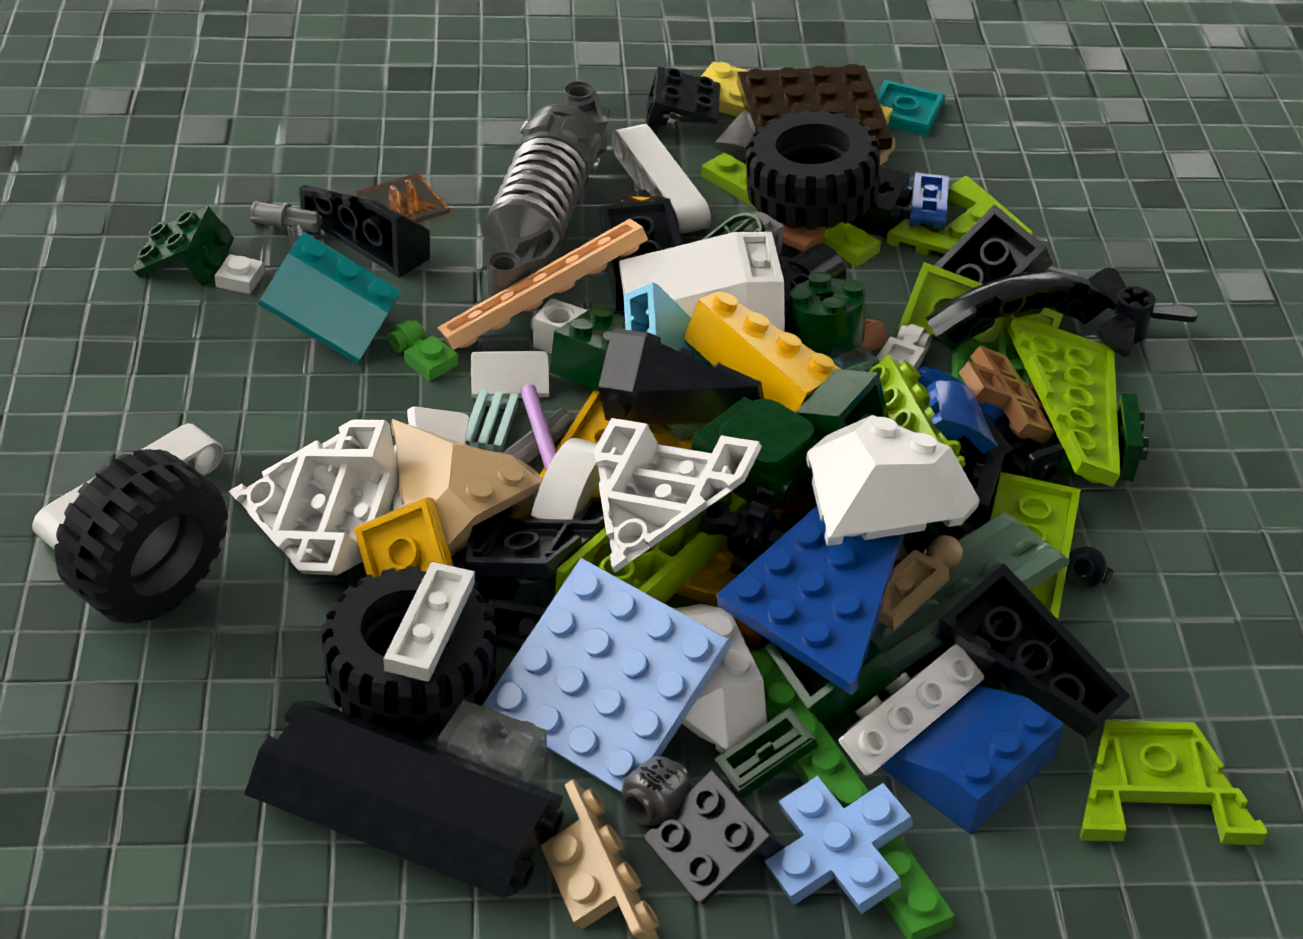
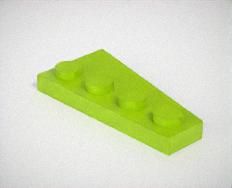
[897,262,1063,344]

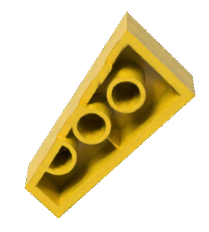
[683,291,841,412]

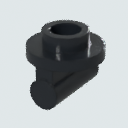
[1066,546,1114,588]

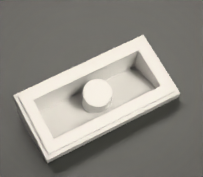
[471,351,549,398]

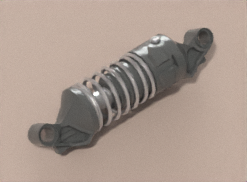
[482,81,610,296]

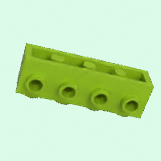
[869,354,966,466]

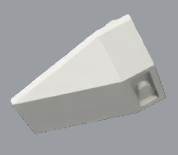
[619,232,785,332]

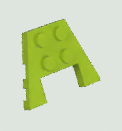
[886,175,1033,255]
[1080,720,1268,845]

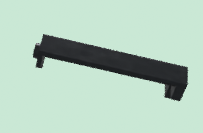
[244,700,564,898]

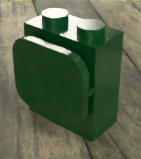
[691,397,820,511]

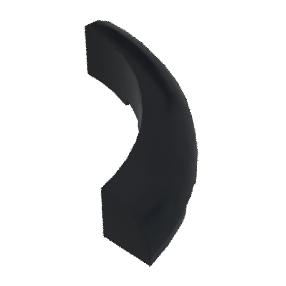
[926,271,1114,351]

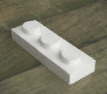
[384,562,475,682]

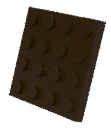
[737,64,893,150]

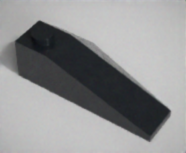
[299,185,430,277]
[598,328,764,425]

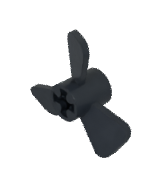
[1087,268,1198,357]

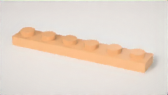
[437,219,648,350]

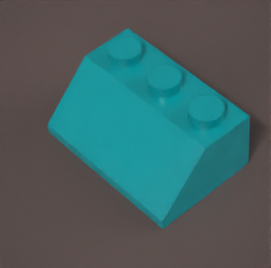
[258,231,402,364]

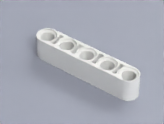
[611,124,711,235]
[32,423,224,549]

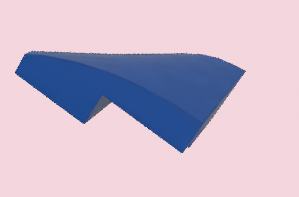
[927,381,997,455]

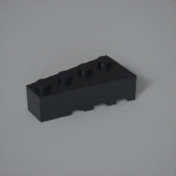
[930,563,1131,738]

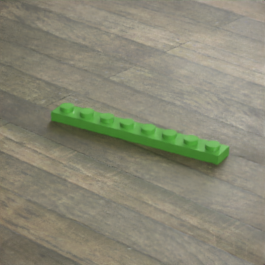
[750,647,955,939]

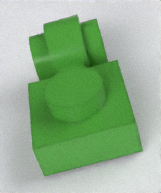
[387,319,458,382]

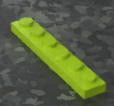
[701,152,881,267]

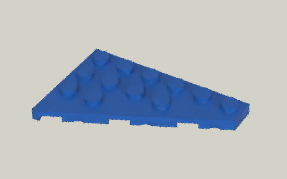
[716,506,905,695]

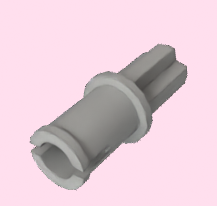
[250,201,322,233]

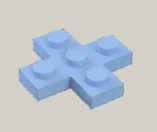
[764,776,913,914]

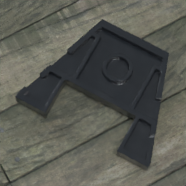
[465,497,605,581]

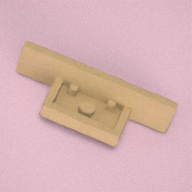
[541,779,660,939]

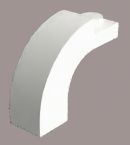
[531,438,601,520]

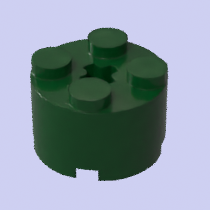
[789,272,865,355]

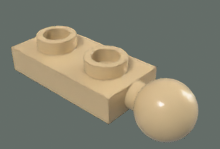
[878,535,963,630]

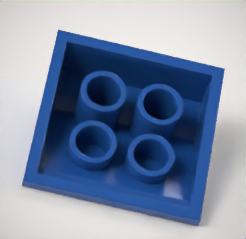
[880,685,1064,834]

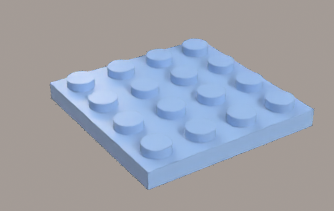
[482,558,731,795]

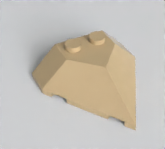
[391,419,543,556]

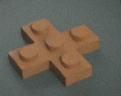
[959,346,1055,444]

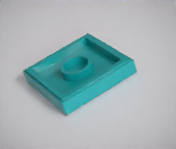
[876,80,946,136]

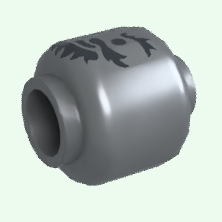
[622,756,692,826]

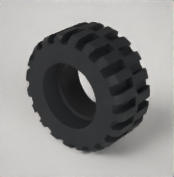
[746,110,880,230]
[54,449,228,624]
[322,567,496,737]

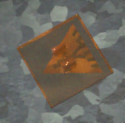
[356,173,450,223]

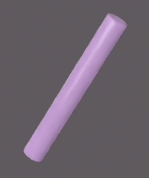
[521,384,557,471]

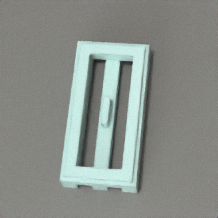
[465,389,518,453]

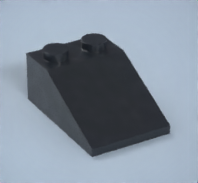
[599,198,682,311]
[934,204,1053,284]

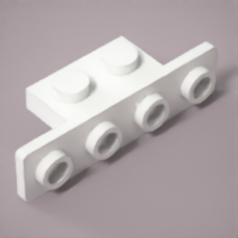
[839,644,984,776]

